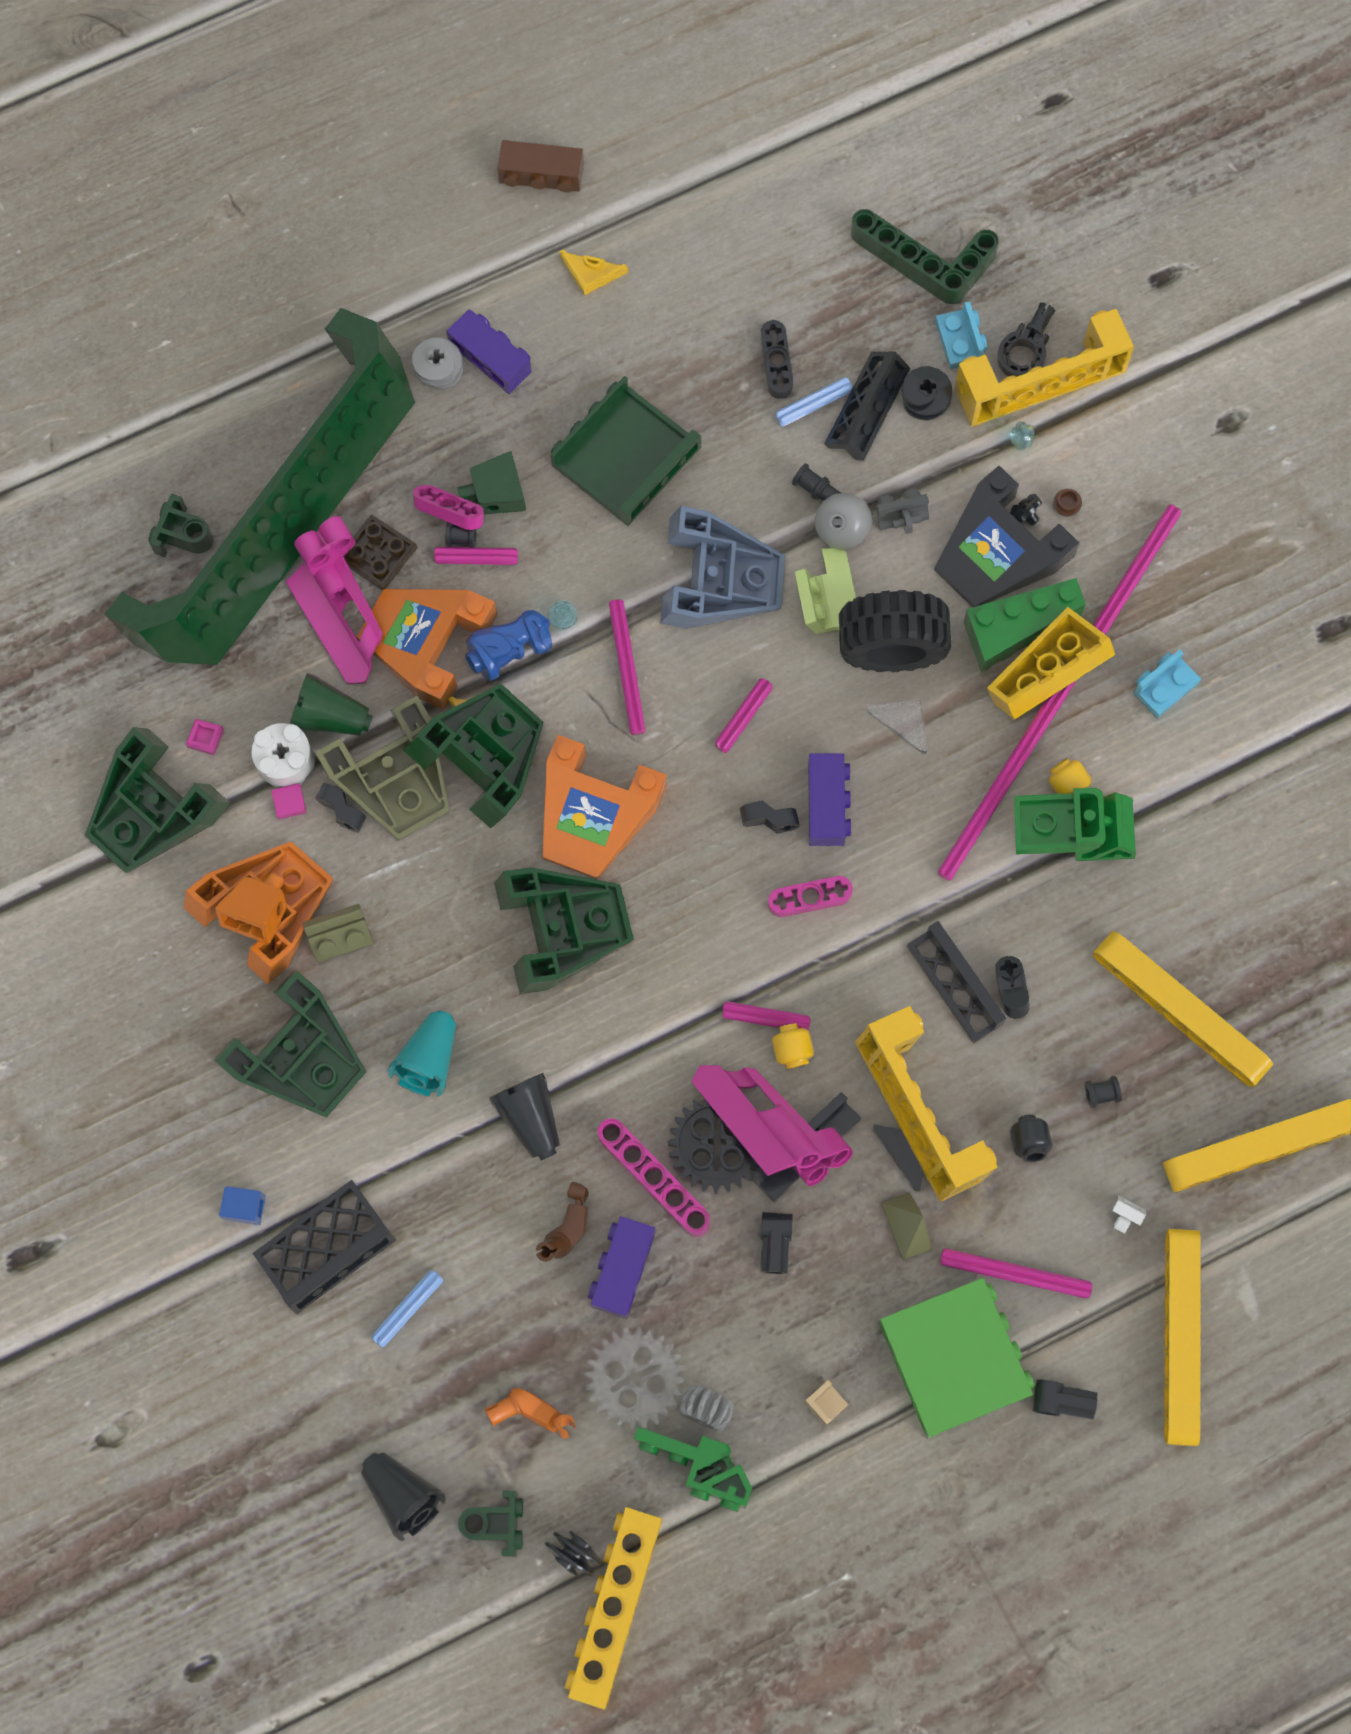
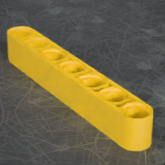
[1092,931,1273,1088]
[1162,1098,1351,1192]
[1164,1228,1201,1446]

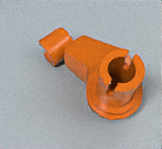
[484,1388,576,1439]

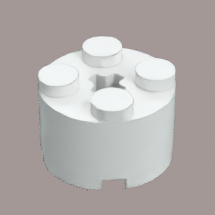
[251,723,315,788]

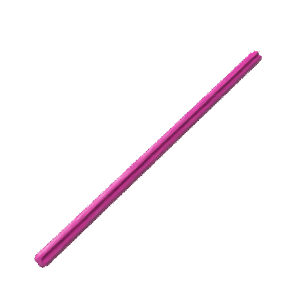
[938,504,1181,881]

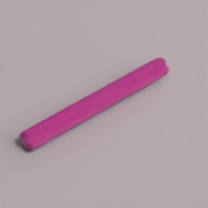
[609,599,646,735]
[940,1248,1092,1298]

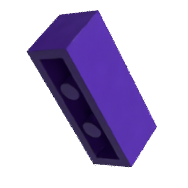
[446,309,532,394]
[808,753,851,846]
[588,1216,656,1319]

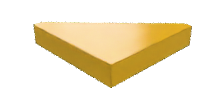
[559,250,628,296]

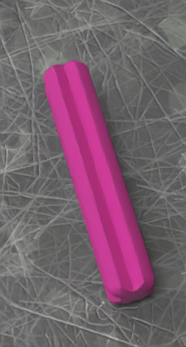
[434,547,518,565]
[715,678,773,753]
[722,1001,811,1030]

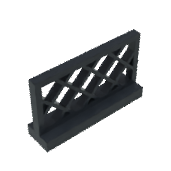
[252,1180,396,1315]

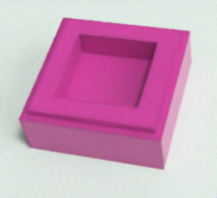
[186,718,224,756]
[271,783,307,820]

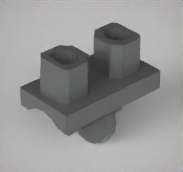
[877,488,929,534]

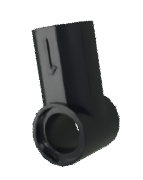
[761,1212,793,1274]
[1032,1379,1097,1420]

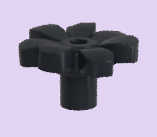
[1010,493,1042,526]

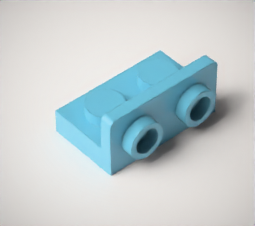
[935,301,987,369]
[1134,649,1201,719]

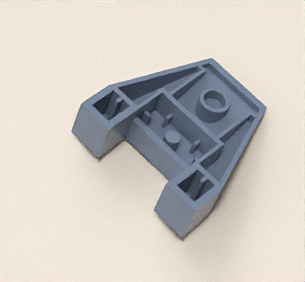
[660,506,785,629]

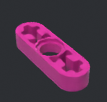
[413,485,484,530]
[768,876,853,917]

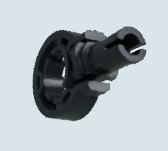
[998,302,1055,377]

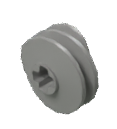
[412,338,463,390]

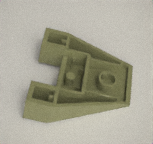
[314,695,450,840]

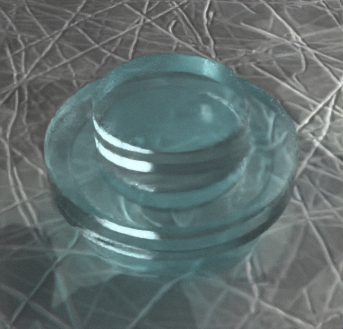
[1011,422,1034,450]
[549,601,578,629]

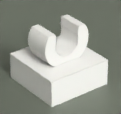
[1113,1196,1146,1234]

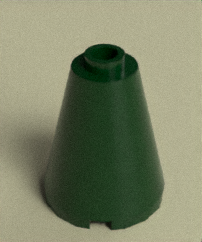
[290,673,373,736]

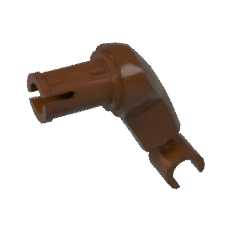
[536,1182,589,1262]

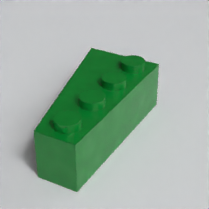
[964,578,1086,673]

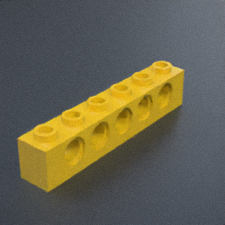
[565,1507,663,1710]

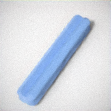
[776,377,853,426]
[371,1270,443,1347]

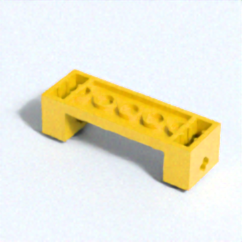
[954,309,1134,427]
[855,1006,998,1202]

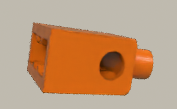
[215,873,286,944]

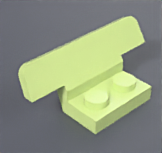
[795,548,856,634]

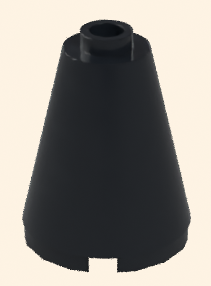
[489,1073,560,1161]
[361,1452,446,1541]

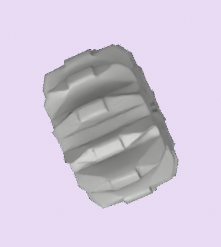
[679,1385,734,1431]

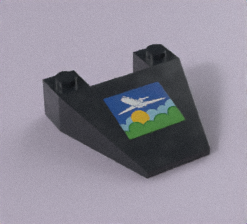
[934,465,1080,607]

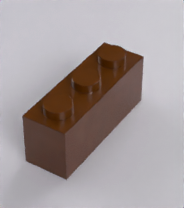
[497,140,584,192]

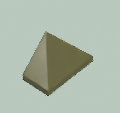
[881,1192,932,1261]

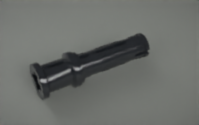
[791,463,873,515]

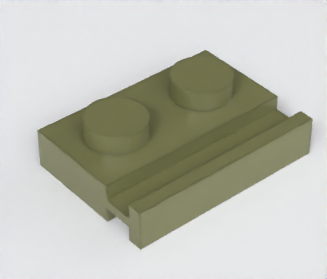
[302,904,373,963]

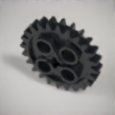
[668,1099,760,1194]

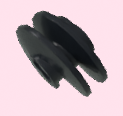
[902,366,953,420]
[545,1530,602,1576]

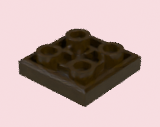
[343,514,418,590]

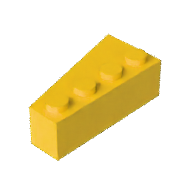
[987,607,1115,720]

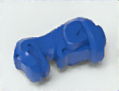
[465,610,552,681]

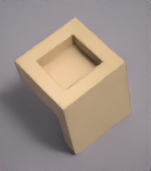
[805,1379,849,1427]

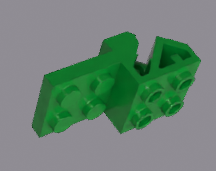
[1014,788,1136,861]
[634,1427,752,1512]

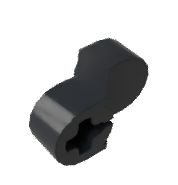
[315,783,367,833]
[739,801,800,834]
[996,956,1030,1019]

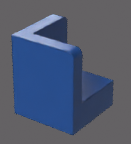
[219,1186,266,1225]

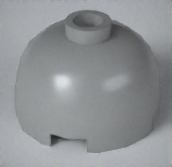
[814,493,873,550]

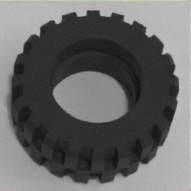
[839,590,951,672]

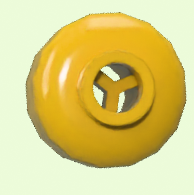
[1048,758,1092,794]
[772,1023,814,1069]

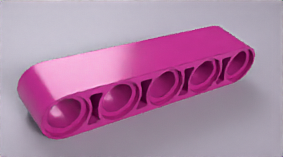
[598,1118,710,1237]

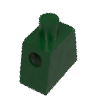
[457,451,526,515]

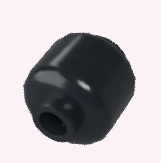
[1010,1115,1053,1162]

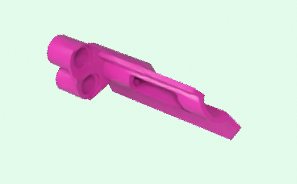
[286,516,383,684]
[691,1065,853,1186]

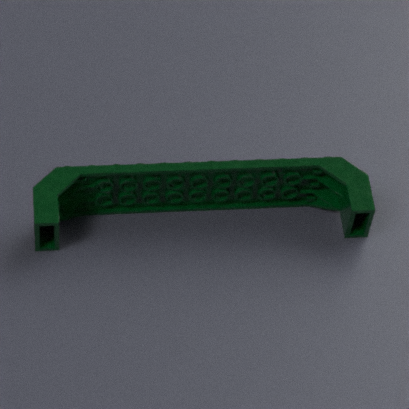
[104,308,415,665]

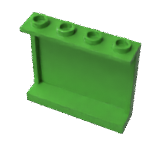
[879,1278,1035,1439]

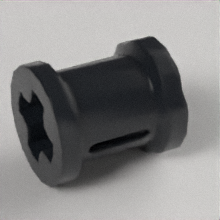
[445,522,476,547]
[1085,1076,1122,1108]

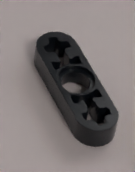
[761,320,793,399]

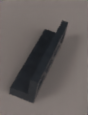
[824,351,911,461]
[907,921,1006,1043]
[753,1092,861,1202]

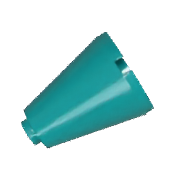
[387,1010,457,1097]

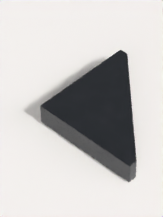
[873,1125,923,1191]

